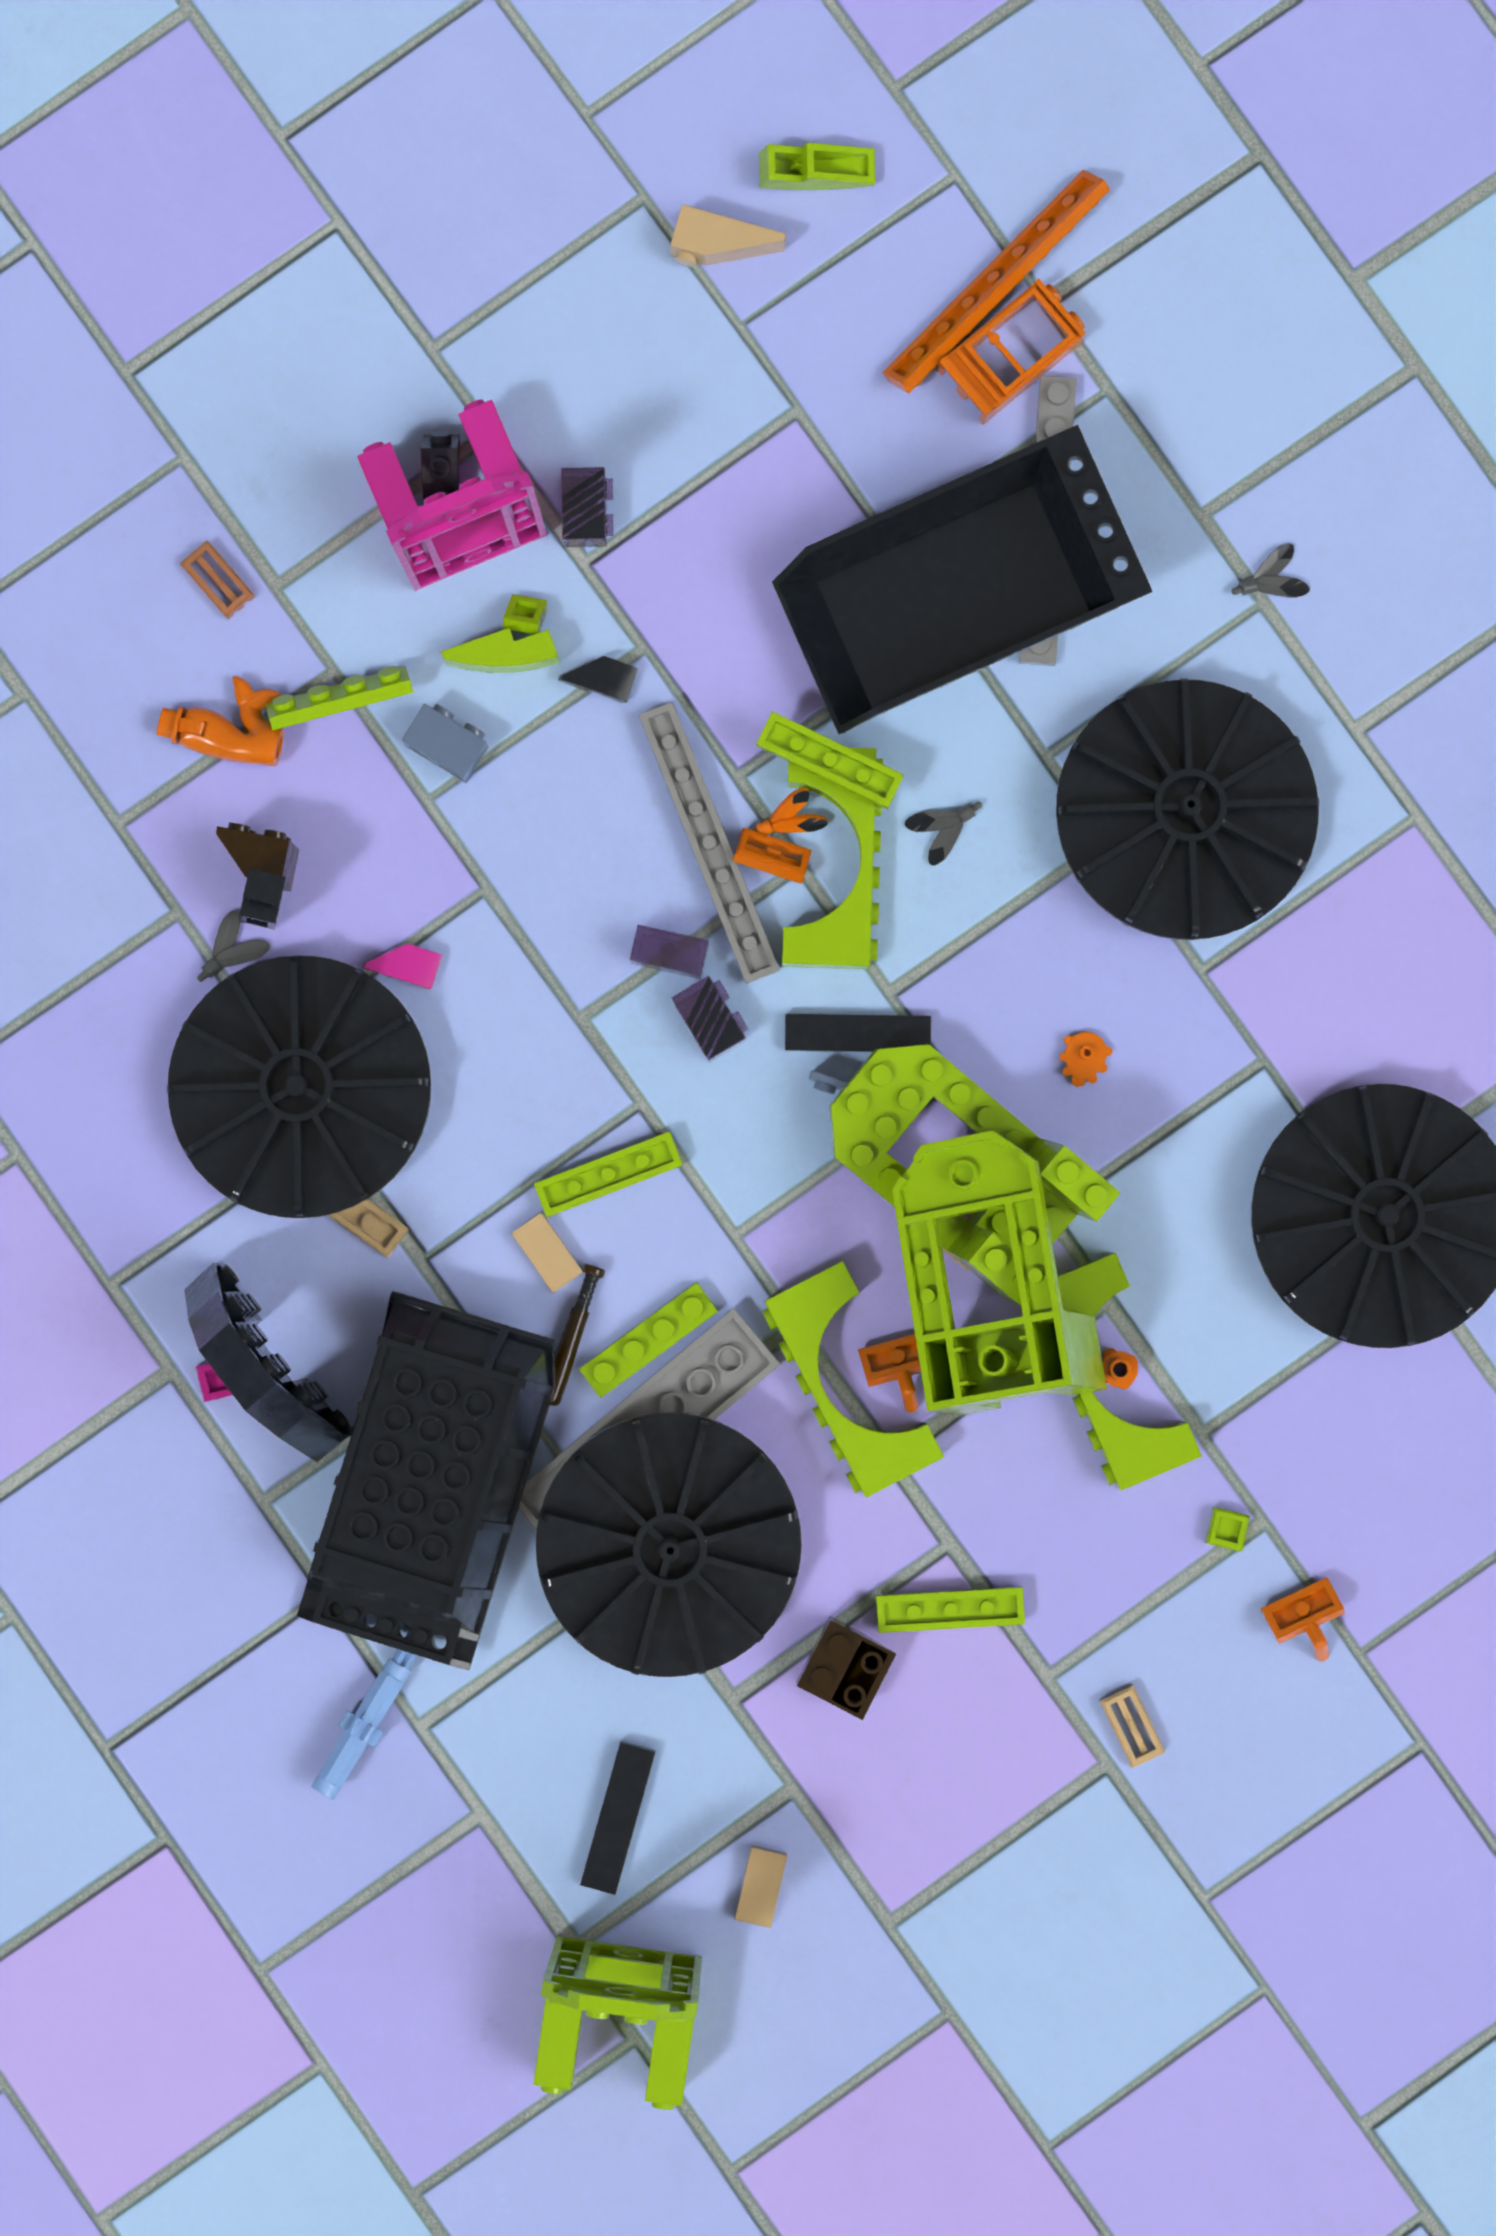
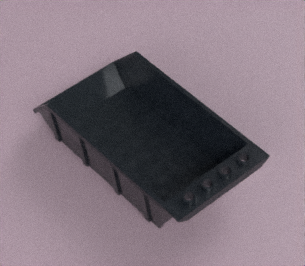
[772,424,1153,735]
[297,1291,555,1670]

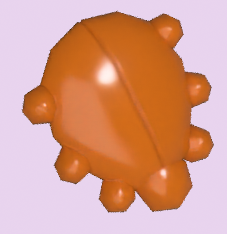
[1059,1032,1113,1087]

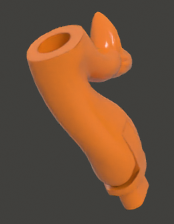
[157,676,284,766]

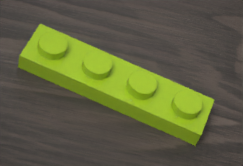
[265,666,414,731]
[756,711,904,810]
[534,1131,683,1218]
[579,1282,718,1399]
[876,1586,1025,1633]

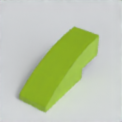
[759,142,875,190]
[441,628,560,673]

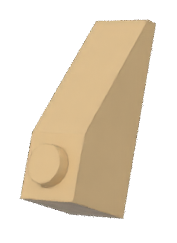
[670,204,786,267]

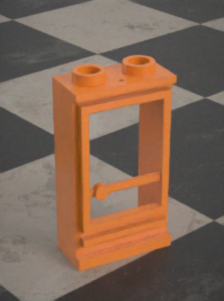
[937,278,1085,425]

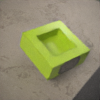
[503,594,547,634]

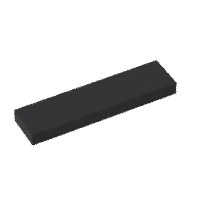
[785,1014,931,1052]
[580,1741,656,1895]

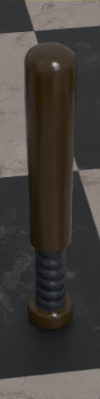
[550,1264,605,1406]

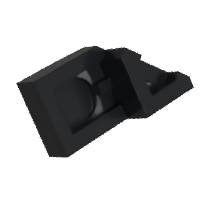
[558,656,638,703]

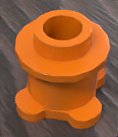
[1102,1348,1138,1389]

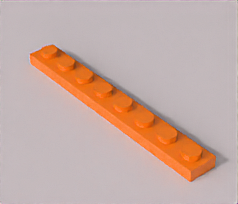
[882,170,1110,394]

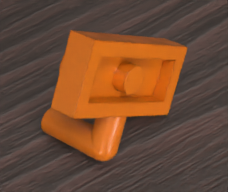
[858,1334,921,1413]
[1261,1577,1345,1662]

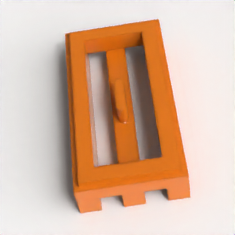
[733,827,812,884]

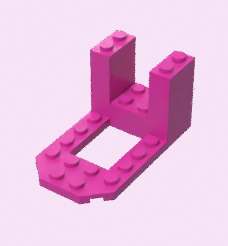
[357,399,547,591]

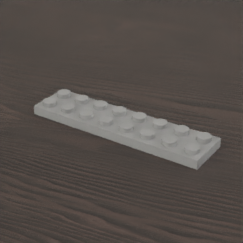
[519,1308,781,1530]

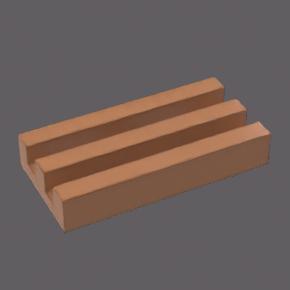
[180,541,256,620]

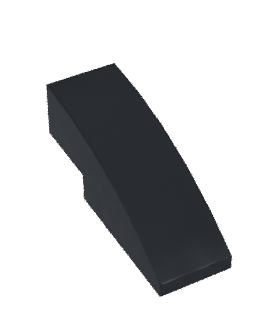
[239,868,286,930]

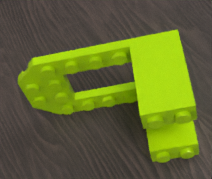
[829,1044,1121,1307]
[892,1130,1107,1414]
[533,1936,702,2110]

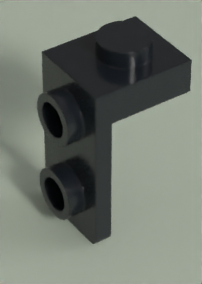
[420,430,461,505]

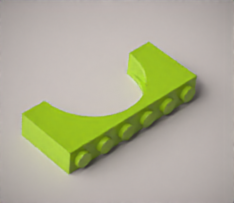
[782,747,883,970]
[1058,1253,1202,1491]
[762,1261,944,1498]

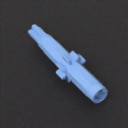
[311,1628,417,1800]

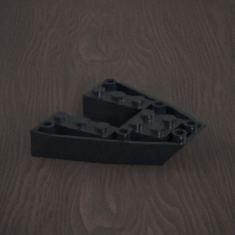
[184,1263,351,1462]

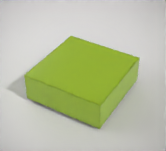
[1205,1507,1250,1552]

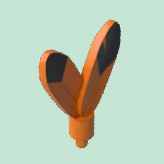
[752,788,828,835]

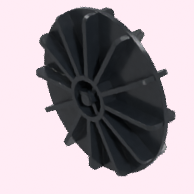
[1056,678,1319,940]
[167,955,431,1218]
[1251,1084,1496,1348]
[536,1412,802,1677]

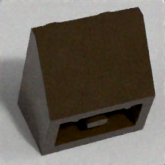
[216,822,299,892]
[796,1616,896,1720]

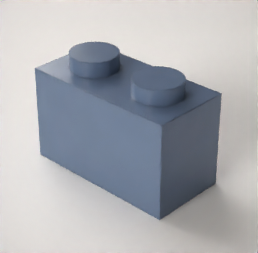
[401,704,489,783]

